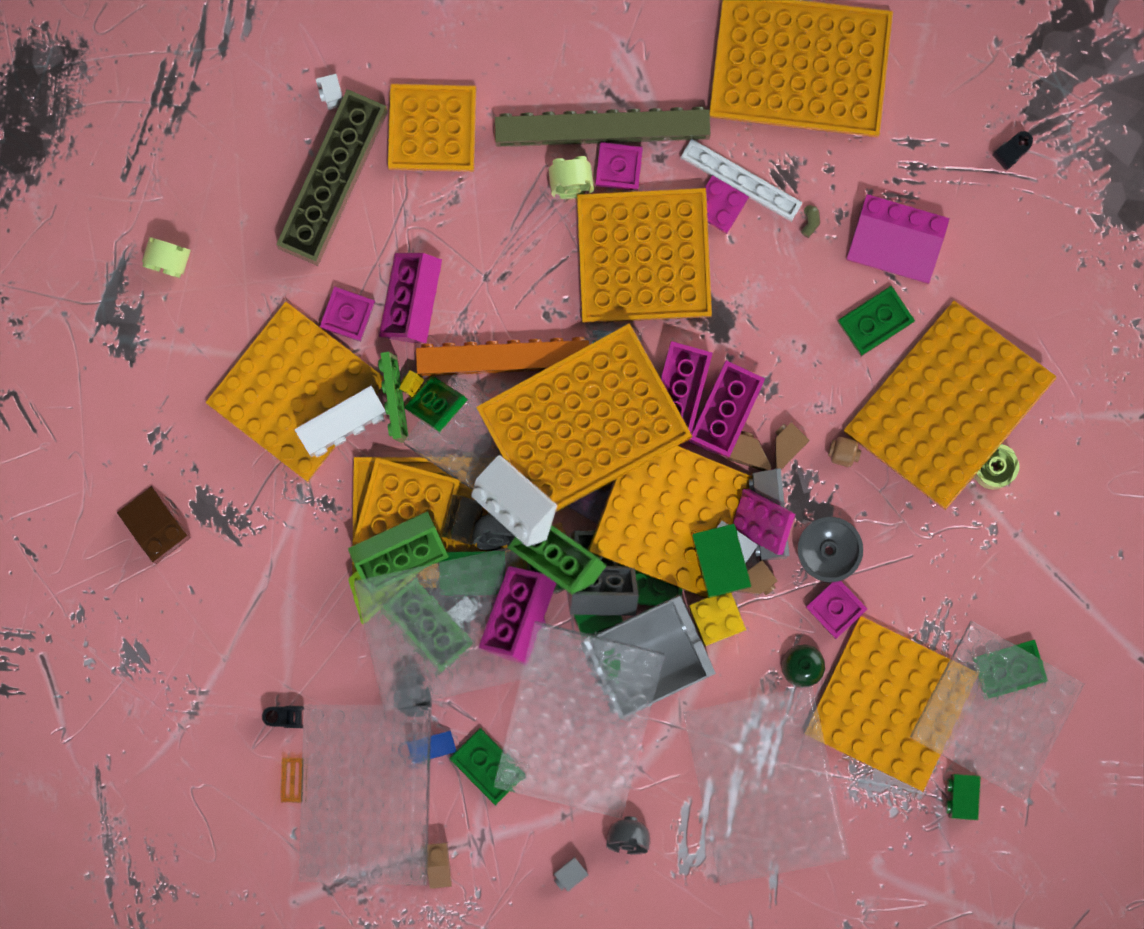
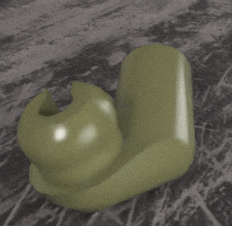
[801,205,820,238]

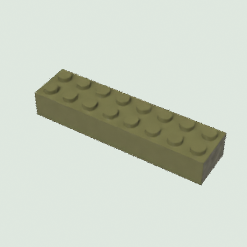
[276,89,388,266]

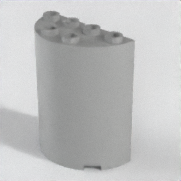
[581,595,716,719]

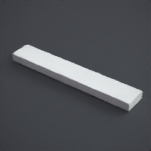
[681,139,803,222]

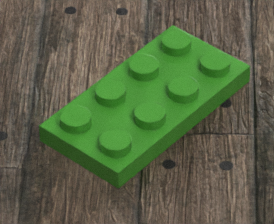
[378,352,410,443]

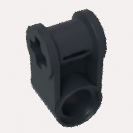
[992,131,1033,171]
[262,706,304,728]

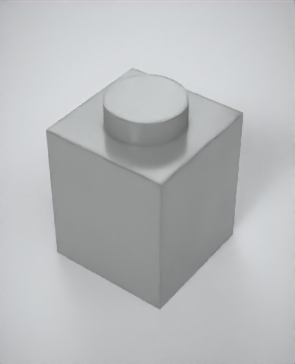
[554,857,589,891]

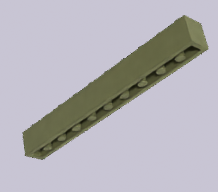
[495,107,711,147]

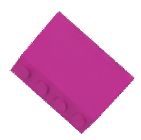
[846,194,950,284]

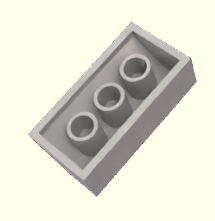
[748,468,790,561]

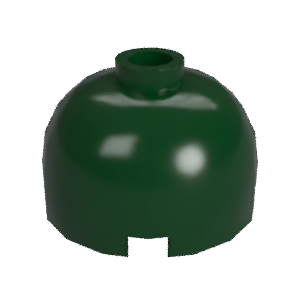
[781,644,825,688]

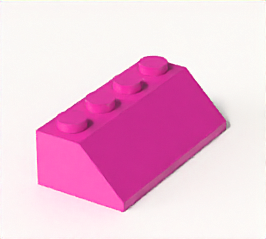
[379,253,442,343]
[661,341,713,433]
[688,361,765,457]
[478,566,557,665]

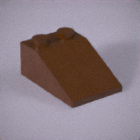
[117,486,191,564]

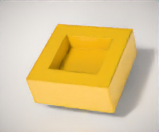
[399,370,424,398]

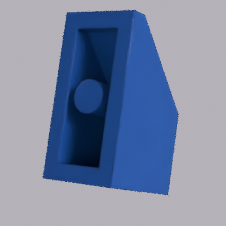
[408,731,457,764]

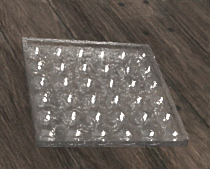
[910,621,1085,800]

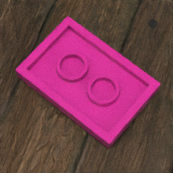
[733,489,795,555]

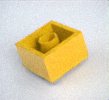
[688,593,746,647]

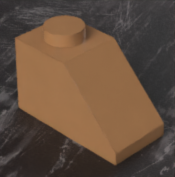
[774,422,810,470]
[727,431,771,471]
[736,560,778,595]
[425,842,452,889]

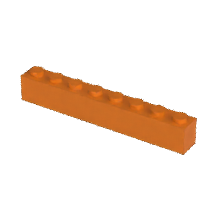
[416,337,589,377]

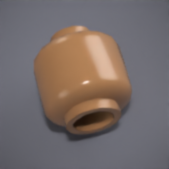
[828,437,861,467]

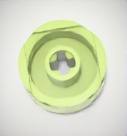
[548,156,594,199]
[142,237,191,278]
[974,444,1020,490]

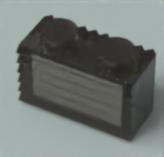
[441,495,483,545]

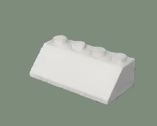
[295,386,386,457]
[471,455,557,547]

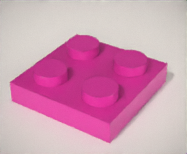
[595,142,643,191]
[705,175,749,234]
[320,287,375,342]
[805,581,868,639]

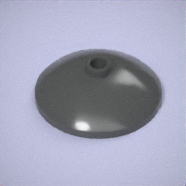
[798,517,863,582]

